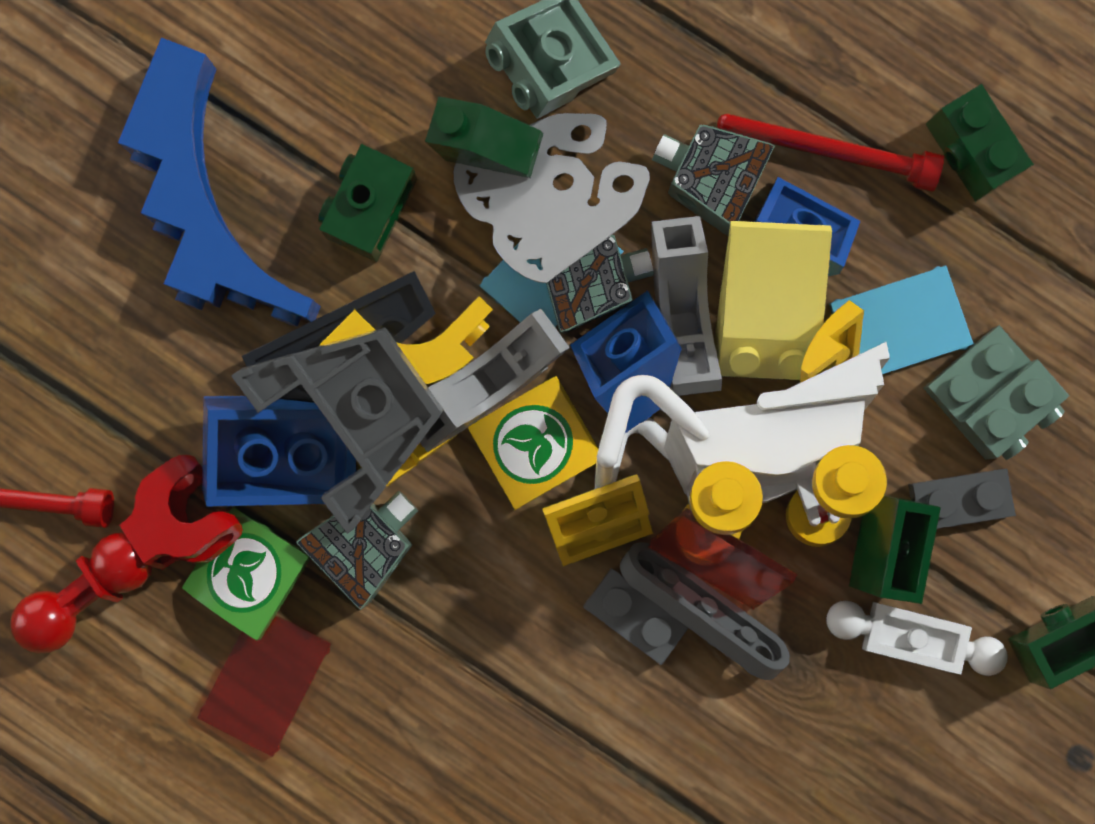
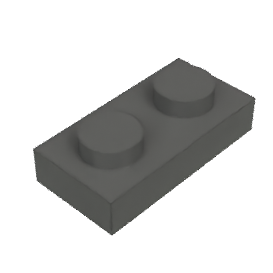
[908,468,1016,529]
[583,568,688,665]

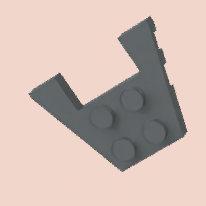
[231,328,444,534]

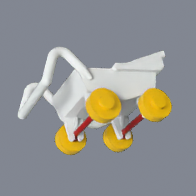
[595,342,890,561]

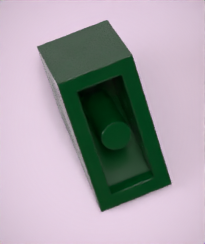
[425,96,544,178]

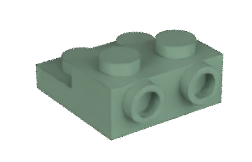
[485,0,621,119]
[923,325,1070,460]

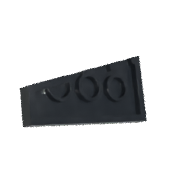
[242,271,436,403]

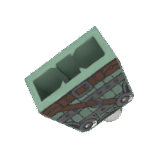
[652,125,775,236]
[539,235,654,335]
[296,490,418,610]

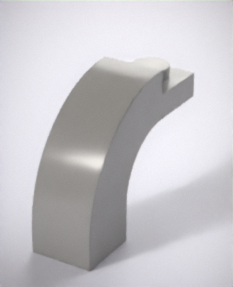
[652,216,722,396]
[420,309,570,452]

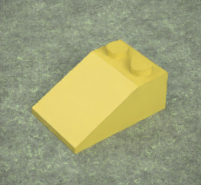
[714,221,832,380]

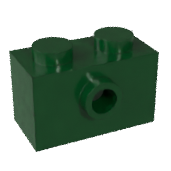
[926,84,1034,202]
[318,144,417,262]
[849,495,941,604]
[1008,596,1095,690]

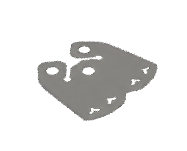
[454,113,650,283]

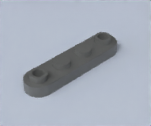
[620,542,790,680]

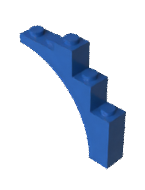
[118,38,321,327]

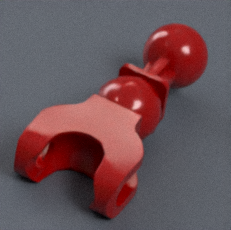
[10,455,243,654]

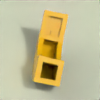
[319,296,493,387]

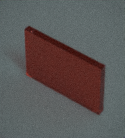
[648,508,797,610]
[197,615,332,757]

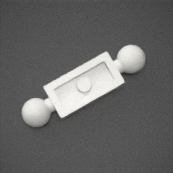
[827,601,1008,676]

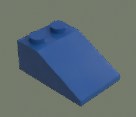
[202,396,356,507]

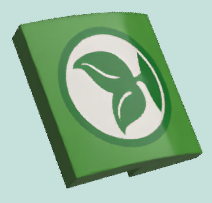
[182,506,311,640]

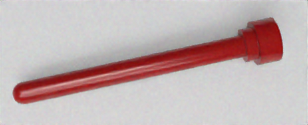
[717,114,944,192]
[0,488,114,528]

